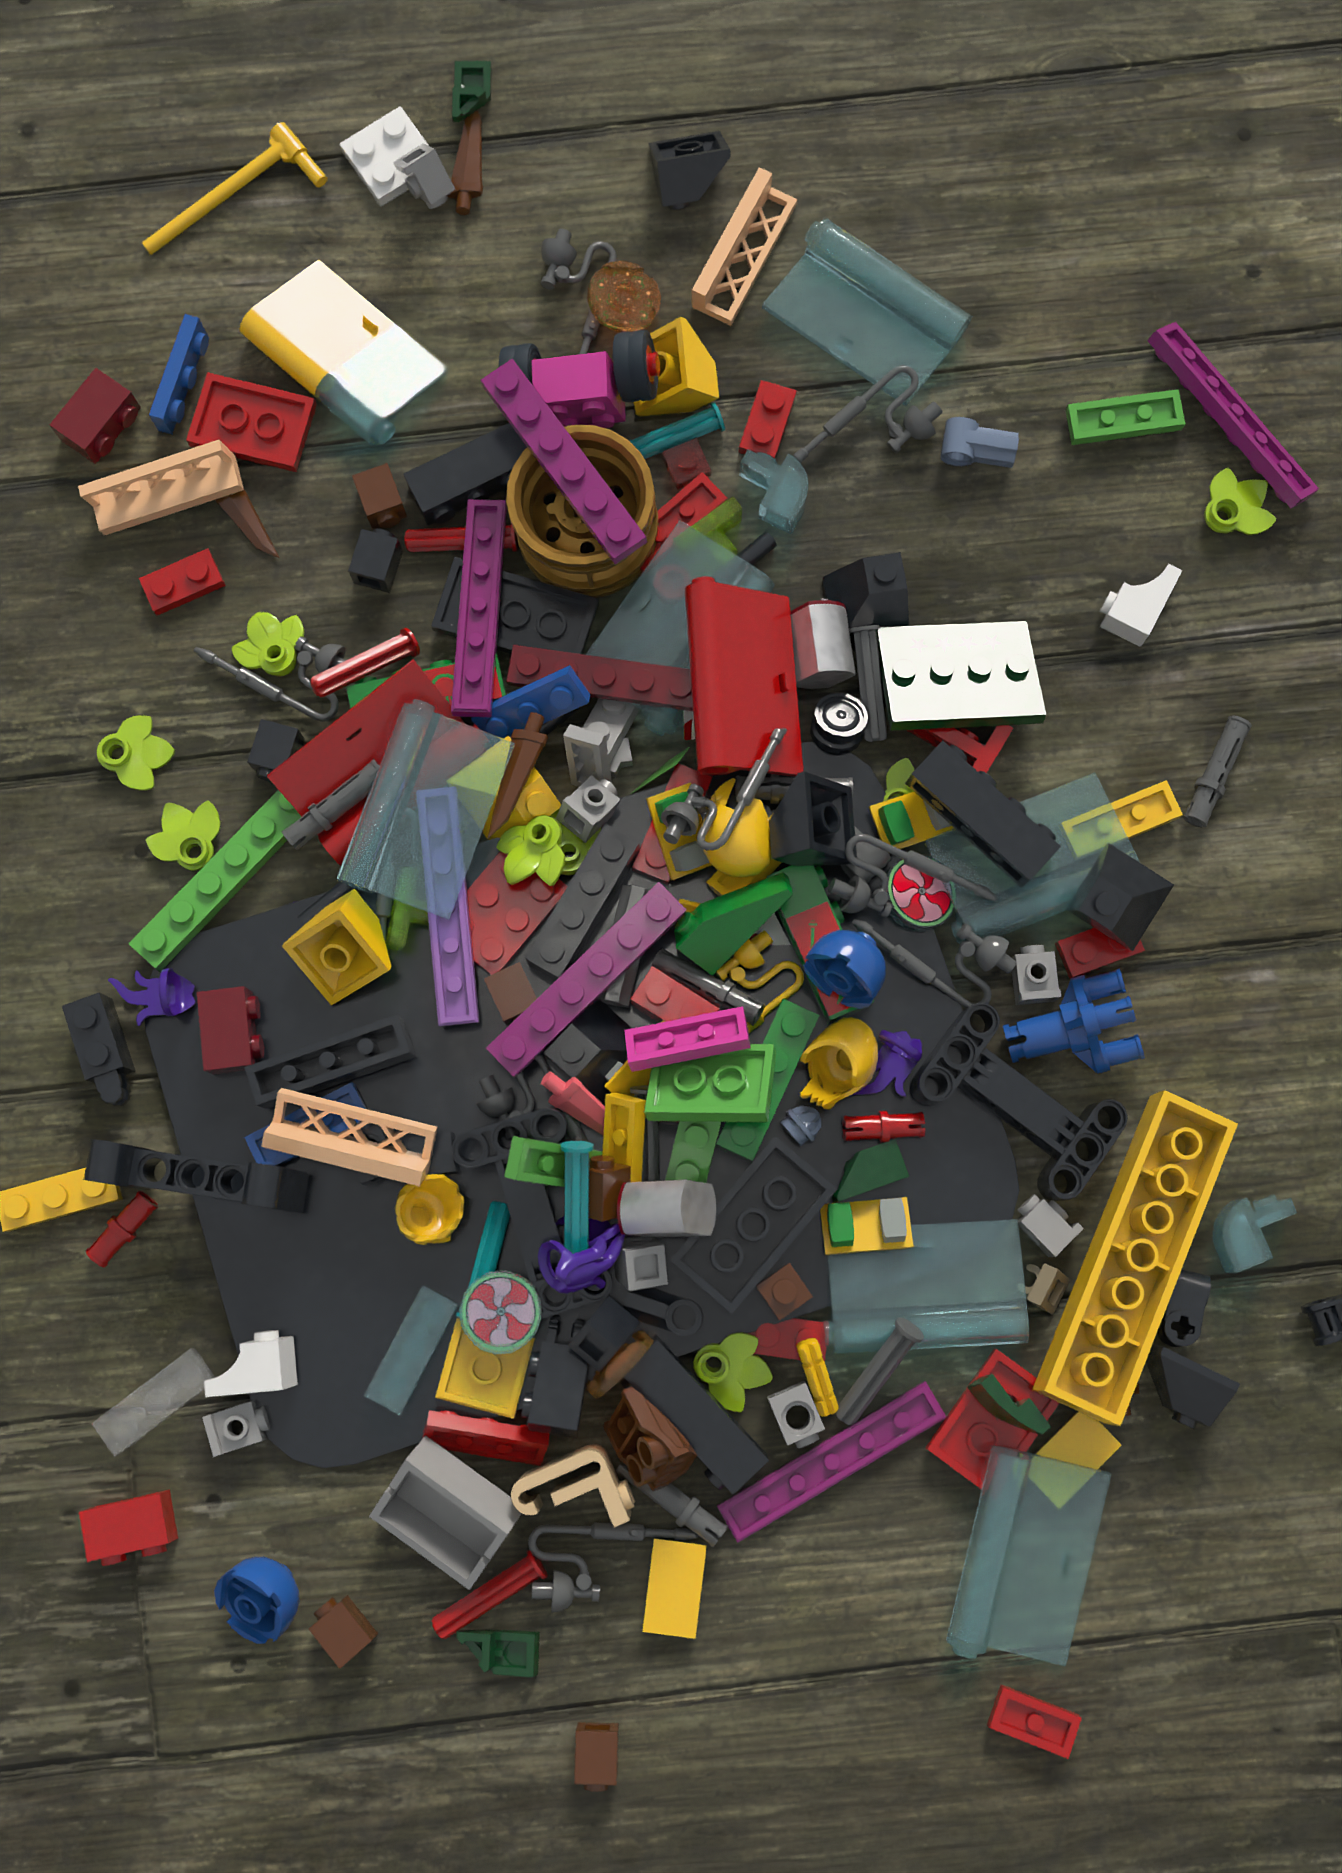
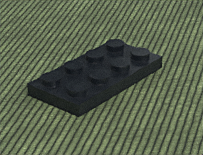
[431,557,599,654]

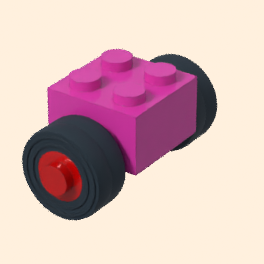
[498,330,660,428]

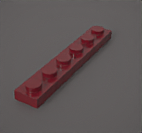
[507,645,693,711]

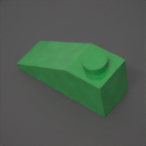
[674,872,793,975]

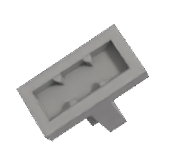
[563,698,640,787]

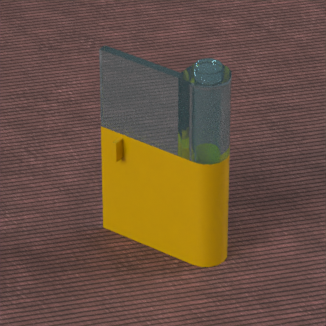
[240,260,448,445]

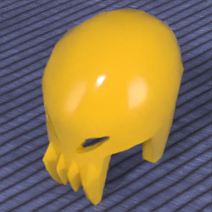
[700,778,771,878]
[800,1017,878,1109]

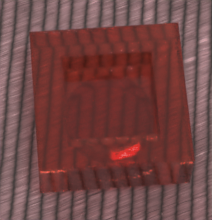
[662,438,711,490]

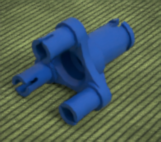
[1003,968,1145,1074]

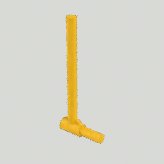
[142,122,328,255]

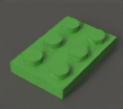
[644,1044,776,1122]

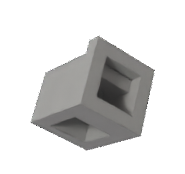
[393,143,455,209]
[556,775,620,843]
[1012,945,1061,1005]
[1015,1194,1084,1257]
[202,1400,271,1457]

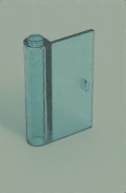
[762,218,972,406]
[586,520,775,736]
[336,699,515,920]
[924,773,1140,947]
[823,1219,1029,1354]
[946,1446,1111,1666]

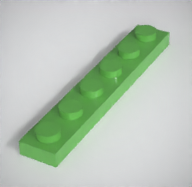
[129,790,301,972]

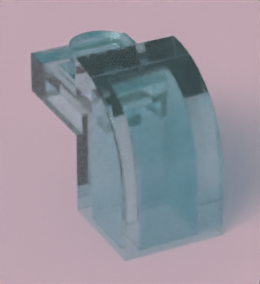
[740,450,808,535]
[1213,1194,1297,1273]

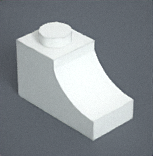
[1100,564,1182,647]
[204,1330,298,1397]

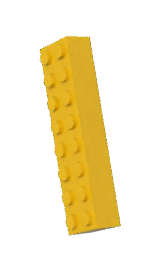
[1032,1090,1238,1426]

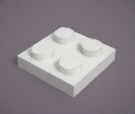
[340,106,429,206]

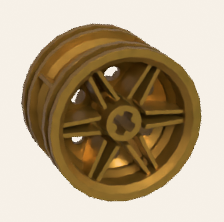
[506,425,659,598]

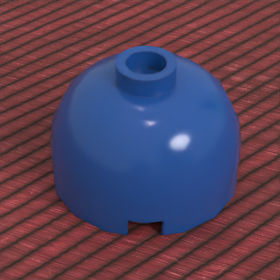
[803,930,886,1009]
[214,1557,300,1644]

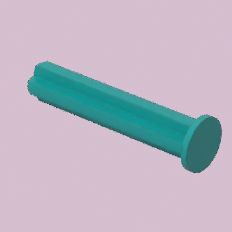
[630,402,725,459]
[561,1141,593,1254]
[456,1201,510,1318]

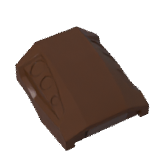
[603,1387,697,1492]

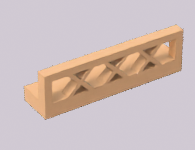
[692,167,797,326]
[78,440,244,536]
[261,1088,438,1186]

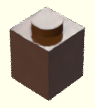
[352,463,407,530]
[484,962,537,1026]
[589,1155,631,1222]
[756,1263,813,1320]
[309,1595,378,1669]
[574,1722,619,1792]

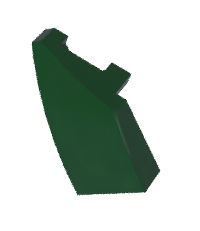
[452,61,492,122]
[832,1139,909,1203]
[967,1374,1051,1435]
[457,1630,540,1678]

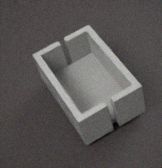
[369,1435,522,1590]

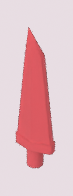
[541,1071,605,1135]

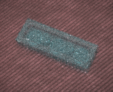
[364,1286,459,1415]

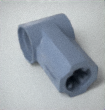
[940,417,1019,468]

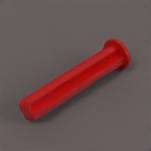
[404,523,518,552]
[310,628,420,697]
[432,1550,548,1639]

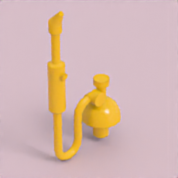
[715,930,804,1033]

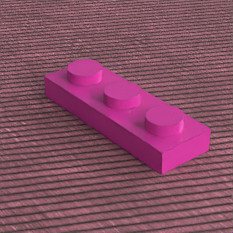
[624,1006,751,1072]

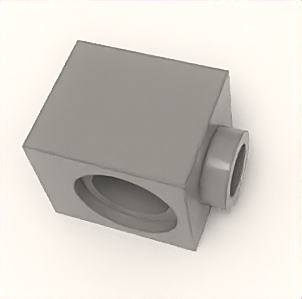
[612,1236,668,1291]
[767,1381,825,1448]

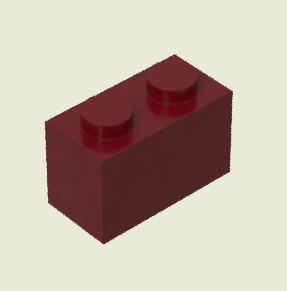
[49,368,141,464]
[197,986,264,1075]

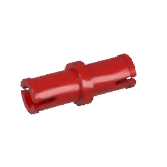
[842,1111,925,1143]
[85,1190,159,1268]

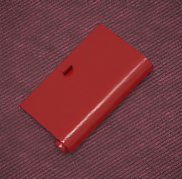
[684,576,804,777]
[267,659,489,868]

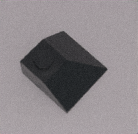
[648,131,731,210]
[822,552,909,648]
[769,771,857,866]
[1066,843,1174,951]
[544,1001,632,1106]
[1146,1345,1240,1429]

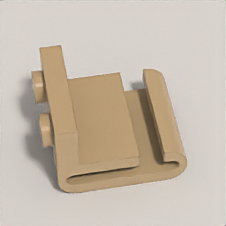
[511,1444,635,1527]

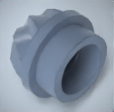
[780,1105,821,1147]

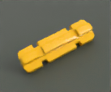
[797,1338,839,1417]

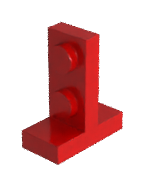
[907,725,1013,773]

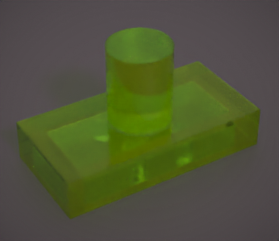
[673,496,742,565]
[386,866,429,951]

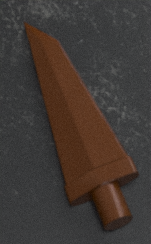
[447,110,483,215]
[215,490,280,558]
[487,712,548,839]

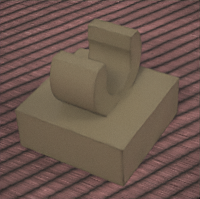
[1017,1263,1070,1315]

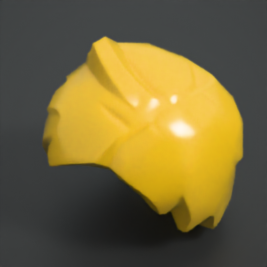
[395,1174,464,1245]

